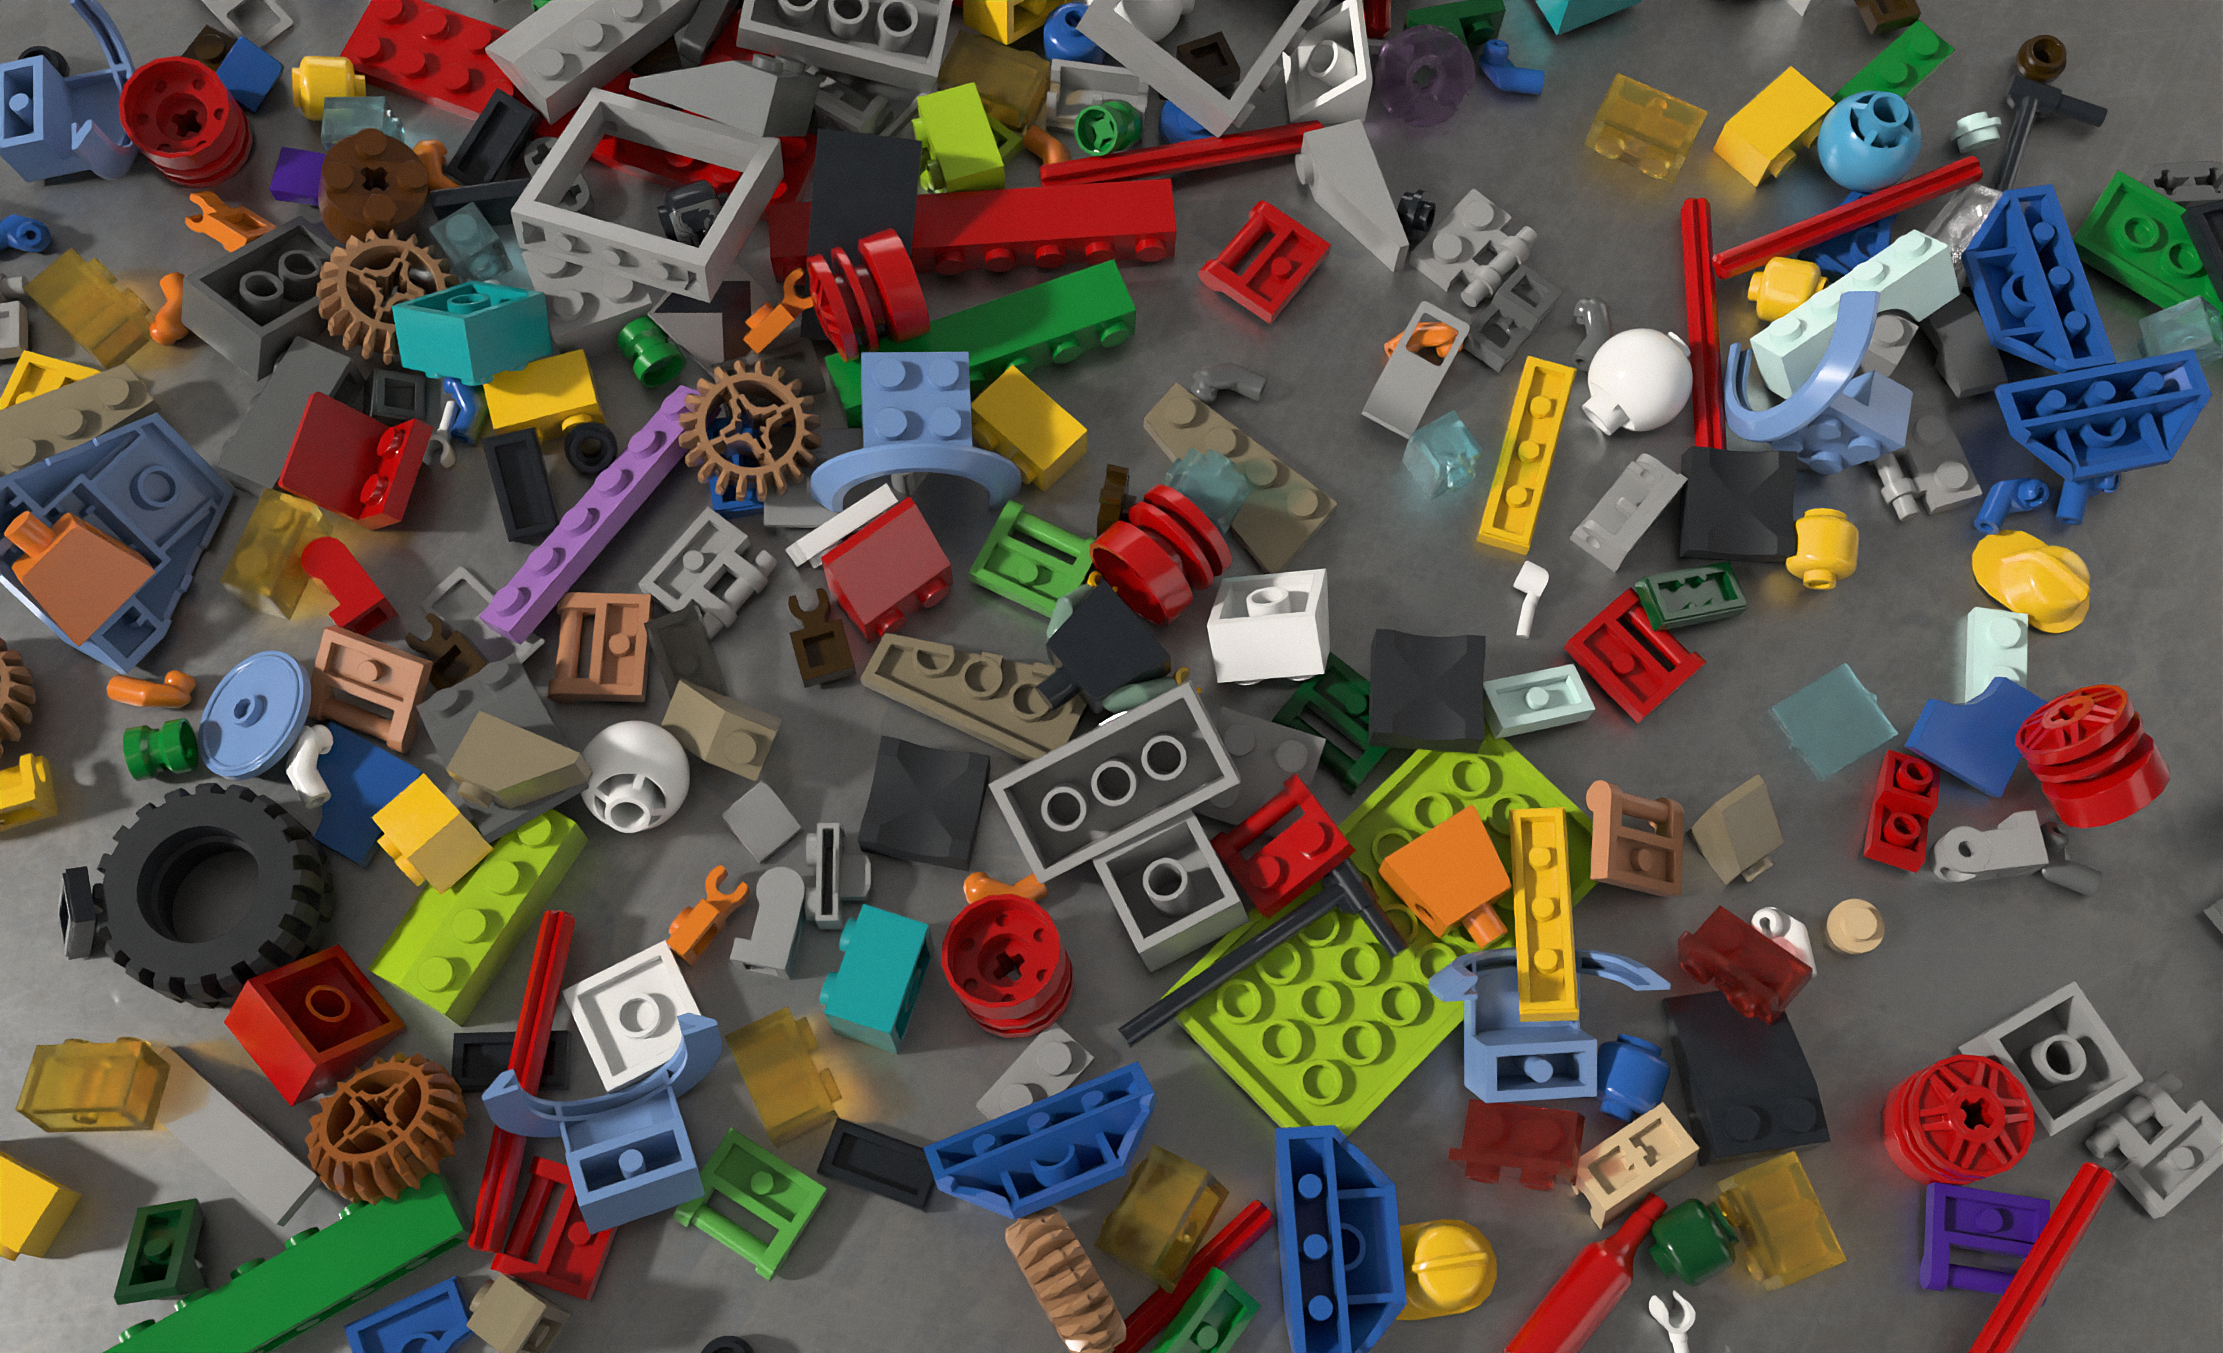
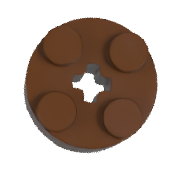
[318,127,429,245]

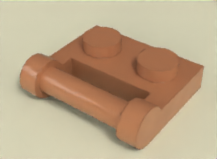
[547,592,654,704]
[307,625,433,753]
[1586,780,1684,897]

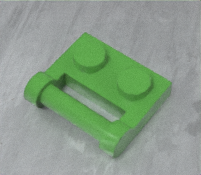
[969,499,1097,618]
[673,1127,829,1282]

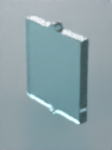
[1768,662,1898,782]

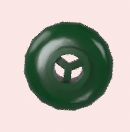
[1647,1198,1740,1287]

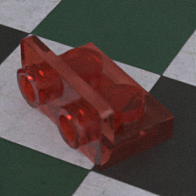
[1678,905,1813,1026]
[1448,1099,1586,1192]

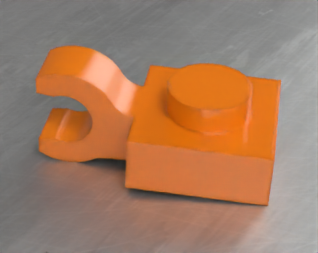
[185,191,277,253]
[743,268,813,354]
[666,865,751,967]

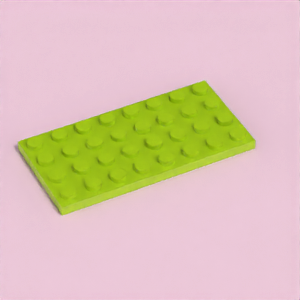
[1159,720,1599,1138]

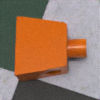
[4,511,156,647]
[1377,804,1511,950]

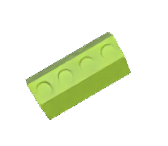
[367,809,589,1027]

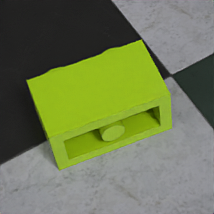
[911,82,1005,193]

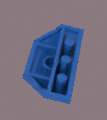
[1961,184,2117,374]
[1994,349,2212,482]
[923,1061,1157,1220]
[1275,1125,1407,1353]

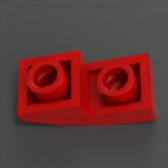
[1863,749,1941,873]

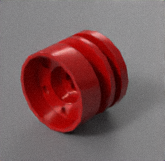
[118,56,253,189]
[806,228,930,363]
[1089,484,1232,628]
[2016,684,2170,829]
[942,894,1074,1038]
[1880,1054,2035,1186]

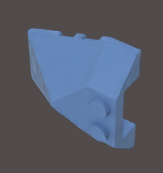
[0,412,235,675]

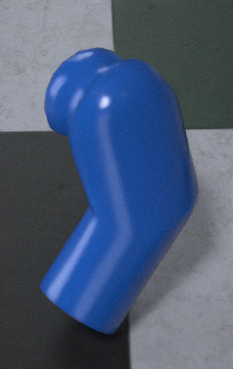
[1479,39,1544,95]
[0,214,51,252]
[443,377,489,445]
[2055,473,2121,525]
[1974,477,2049,535]

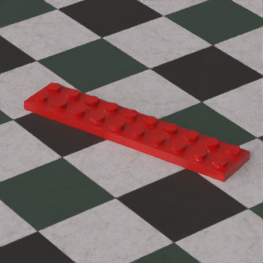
[339,0,817,223]

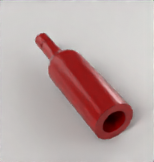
[1503,1192,1668,1353]

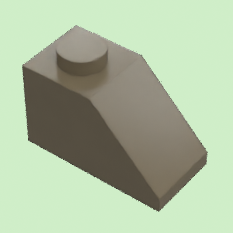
[661,678,782,782]
[446,710,593,809]
[1686,774,1784,886]
[466,1273,572,1353]

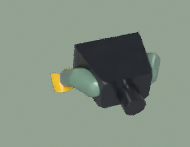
[1035,571,1202,713]

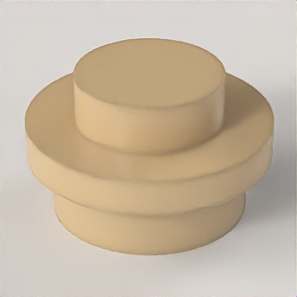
[1827,899,1885,955]

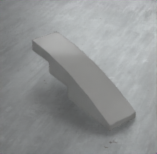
[127,1045,322,1227]

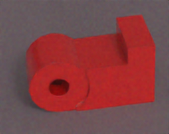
[301,536,398,637]

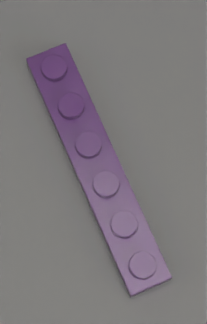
[479,385,722,645]

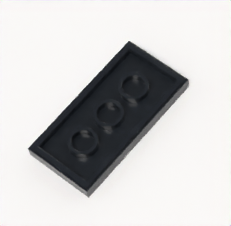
[800,128,922,344]

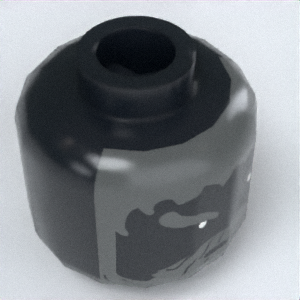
[657,179,729,248]

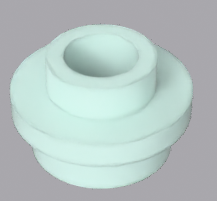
[1949,112,2002,153]

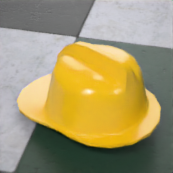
[1972,529,2091,634]
[1396,1219,1497,1321]

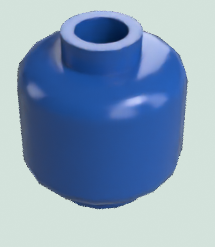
[1044,2,1106,66]
[1593,1034,1670,1123]

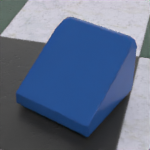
[216,36,285,114]

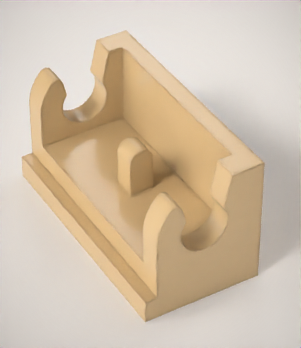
[1569,1102,1700,1230]

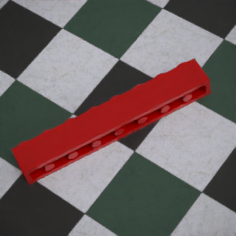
[768,178,1177,285]

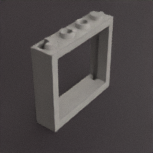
[1076,0,1330,138]
[510,87,784,303]

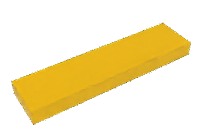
[1476,356,1577,555]
[1509,807,1579,1022]

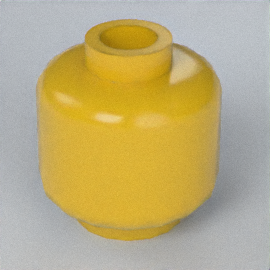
[292,56,366,122]
[1748,257,1828,322]
[1786,508,1859,590]

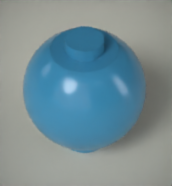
[1817,90,1922,192]

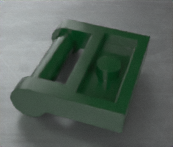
[1271,651,1392,794]

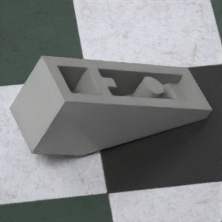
[1295,118,1410,272]

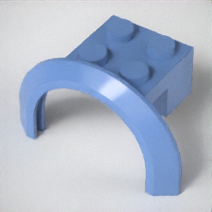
[0,0,140,182]
[1723,291,1913,475]
[810,352,1021,512]
[1428,947,1670,1103]
[482,1012,722,1235]

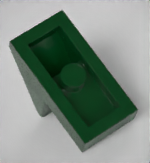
[1400,0,1506,78]
[114,1198,206,1305]

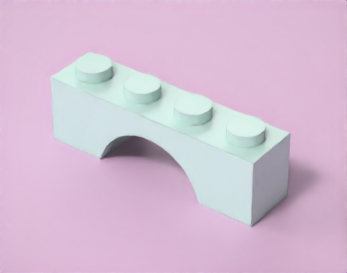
[1750,229,1960,400]

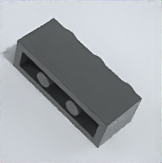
[216,336,366,510]

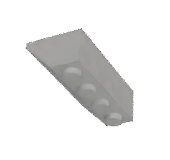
[485,0,701,125]

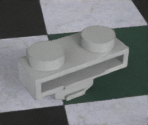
[805,823,872,929]

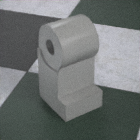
[1929,810,2049,883]
[730,867,806,980]

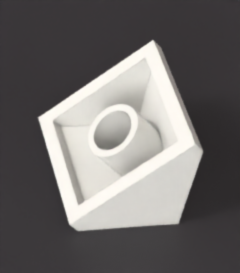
[1282,0,1373,124]

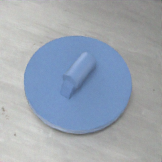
[198,651,311,780]

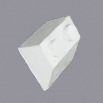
[1207,569,1330,685]

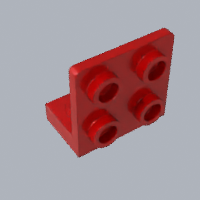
[278,391,434,531]

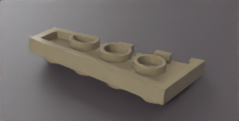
[0,363,161,477]
[1143,382,1338,574]
[861,633,1089,762]

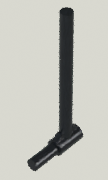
[1961,74,2108,298]
[1117,857,1410,1048]

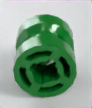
[1074,100,1142,156]
[616,316,686,388]
[123,718,199,781]

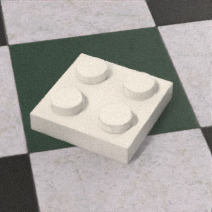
[785,483,898,569]
[562,940,702,1094]

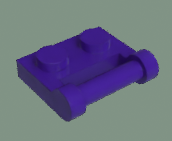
[1919,1182,2050,1307]

